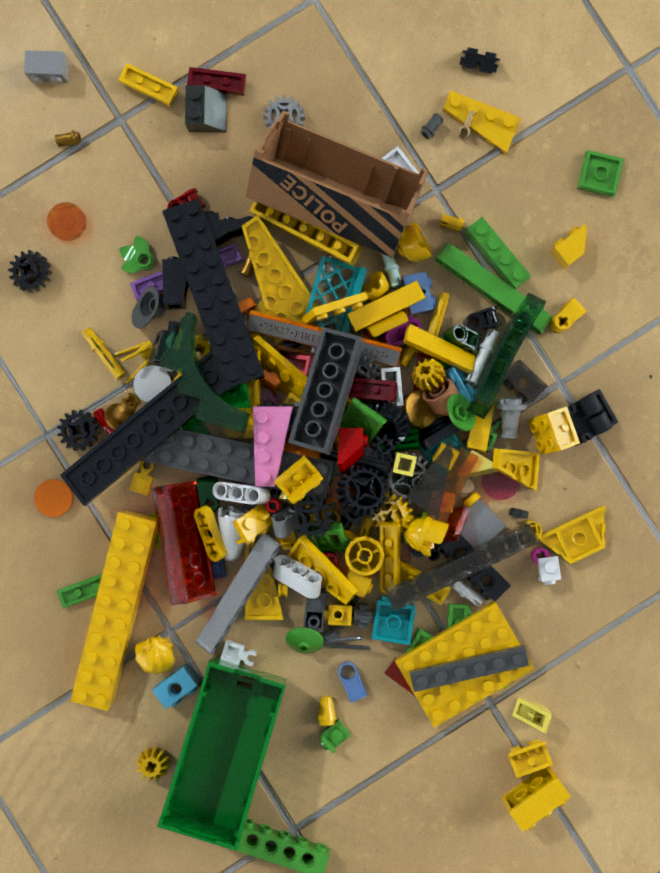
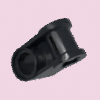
[462,306,502,332]

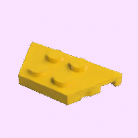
[538,505,606,564]

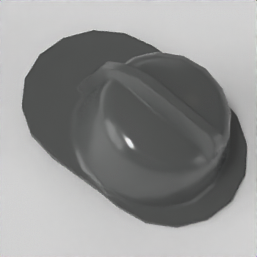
[132,286,166,329]

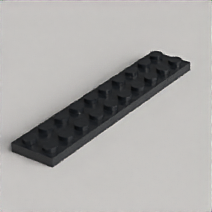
[162,198,265,390]
[60,350,227,506]

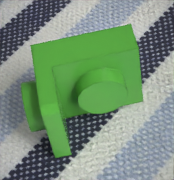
[320,718,351,753]

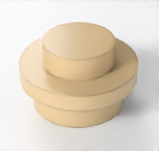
[455,478,475,497]

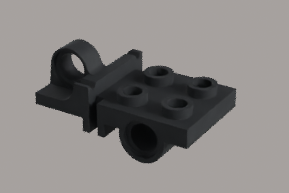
[567,389,618,446]

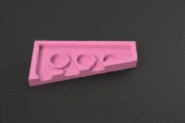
[253,406,294,487]

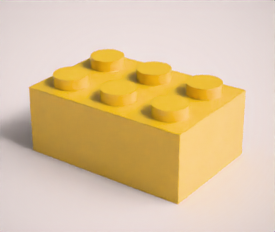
[501,767,571,832]

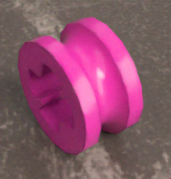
[531,547,550,564]

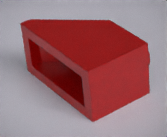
[337,428,368,473]

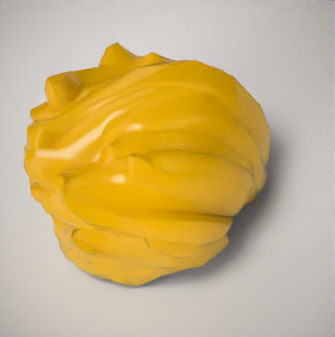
[135,635,175,675]

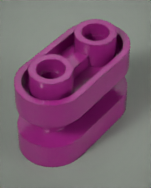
[379,315,422,346]

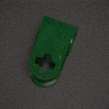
[443,324,482,355]
[196,476,220,512]

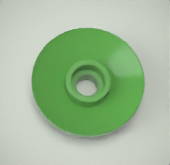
[447,394,475,431]
[285,627,324,653]

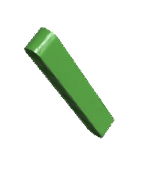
[435,243,553,335]

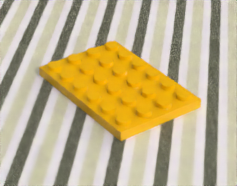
[395,601,534,728]

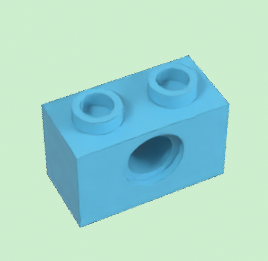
[152,663,200,709]

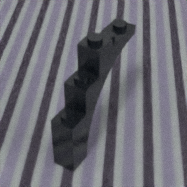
[162,211,254,310]

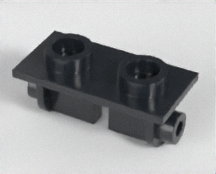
[459,47,500,74]

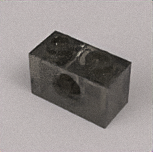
[501,360,548,404]

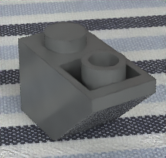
[304,588,326,632]

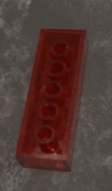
[151,481,217,605]

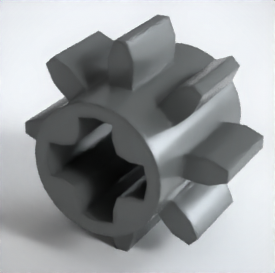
[352,603,374,628]

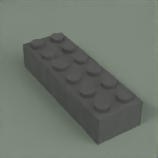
[288,327,365,456]

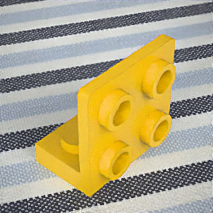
[528,406,580,455]

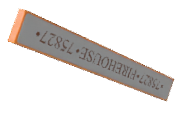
[247,310,402,367]

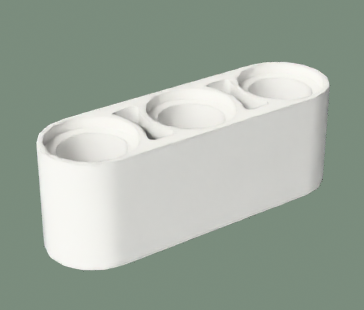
[213,482,271,505]
[273,555,322,599]

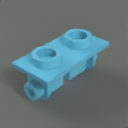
[445,366,476,402]

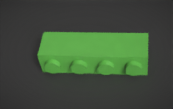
[464,217,531,289]

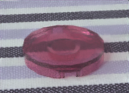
[481,471,520,500]

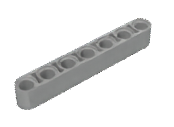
[196,533,281,655]

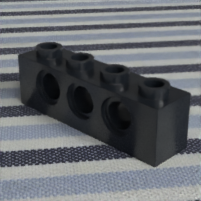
[438,529,511,602]

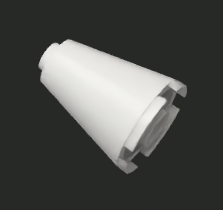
[218,506,248,561]

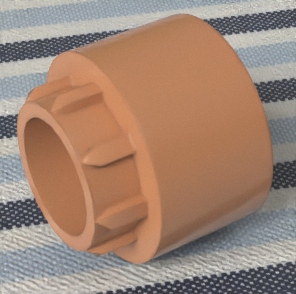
[422,377,461,416]

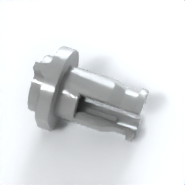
[495,397,527,438]

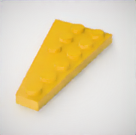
[242,215,318,345]

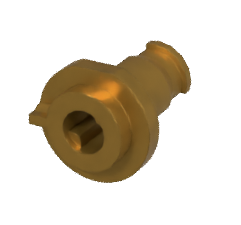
[104,393,141,430]

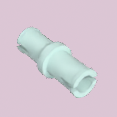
[381,254,403,289]

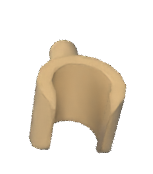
[458,110,474,139]

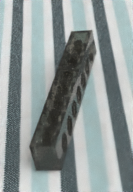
[385,523,538,612]

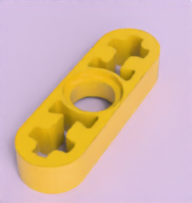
[194,506,227,562]

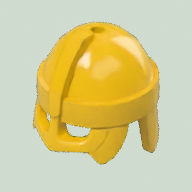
[404,517,449,557]

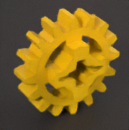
[371,493,413,533]

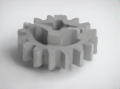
[263,95,305,130]

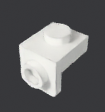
[537,556,561,585]

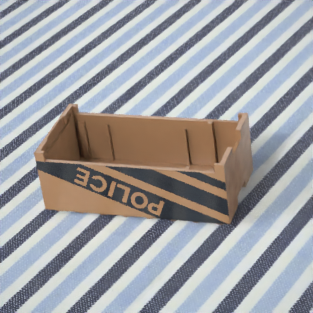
[245,111,429,258]

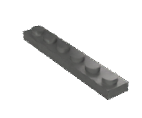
[409,645,529,692]

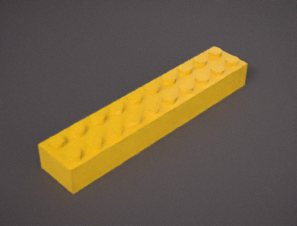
[70,510,161,711]

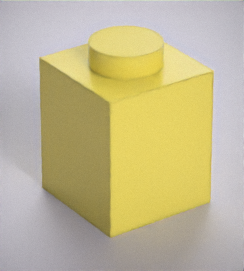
[392,452,417,477]

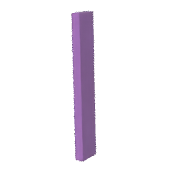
[130,243,243,302]

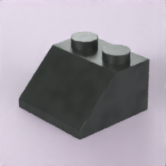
[185,85,227,132]

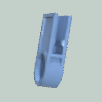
[338,661,368,703]

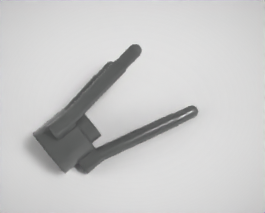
[324,621,371,650]

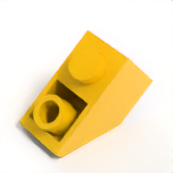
[550,224,587,269]

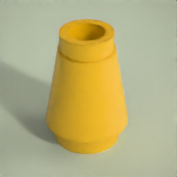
[317,696,336,726]

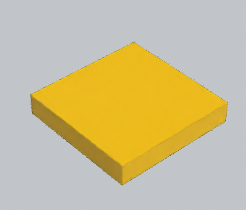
[365,310,408,337]

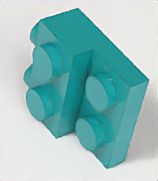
[371,595,416,645]

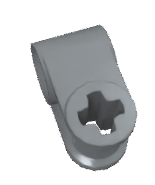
[272,504,303,538]

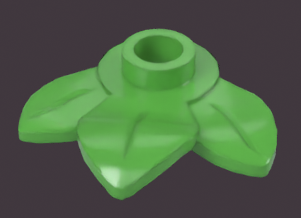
[119,236,155,273]

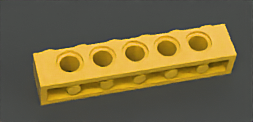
[249,201,362,267]

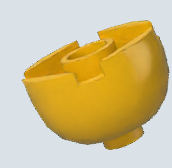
[397,222,432,262]
[345,536,384,576]

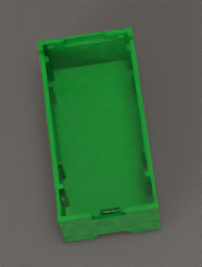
[157,656,287,851]

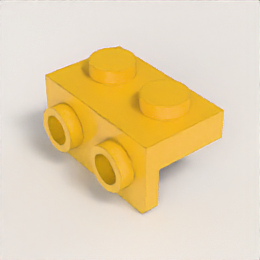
[274,455,323,504]
[232,504,272,545]
[508,739,553,779]

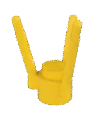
[114,340,153,384]

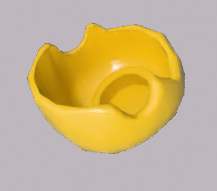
[361,271,389,301]

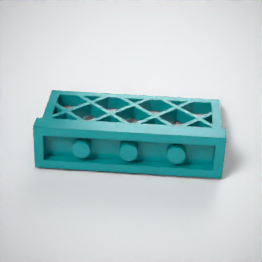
[305,256,367,333]

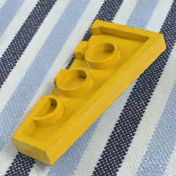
[442,90,521,155]
[252,335,308,398]
[287,535,359,605]
[245,542,284,620]

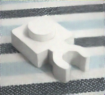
[220,639,257,666]

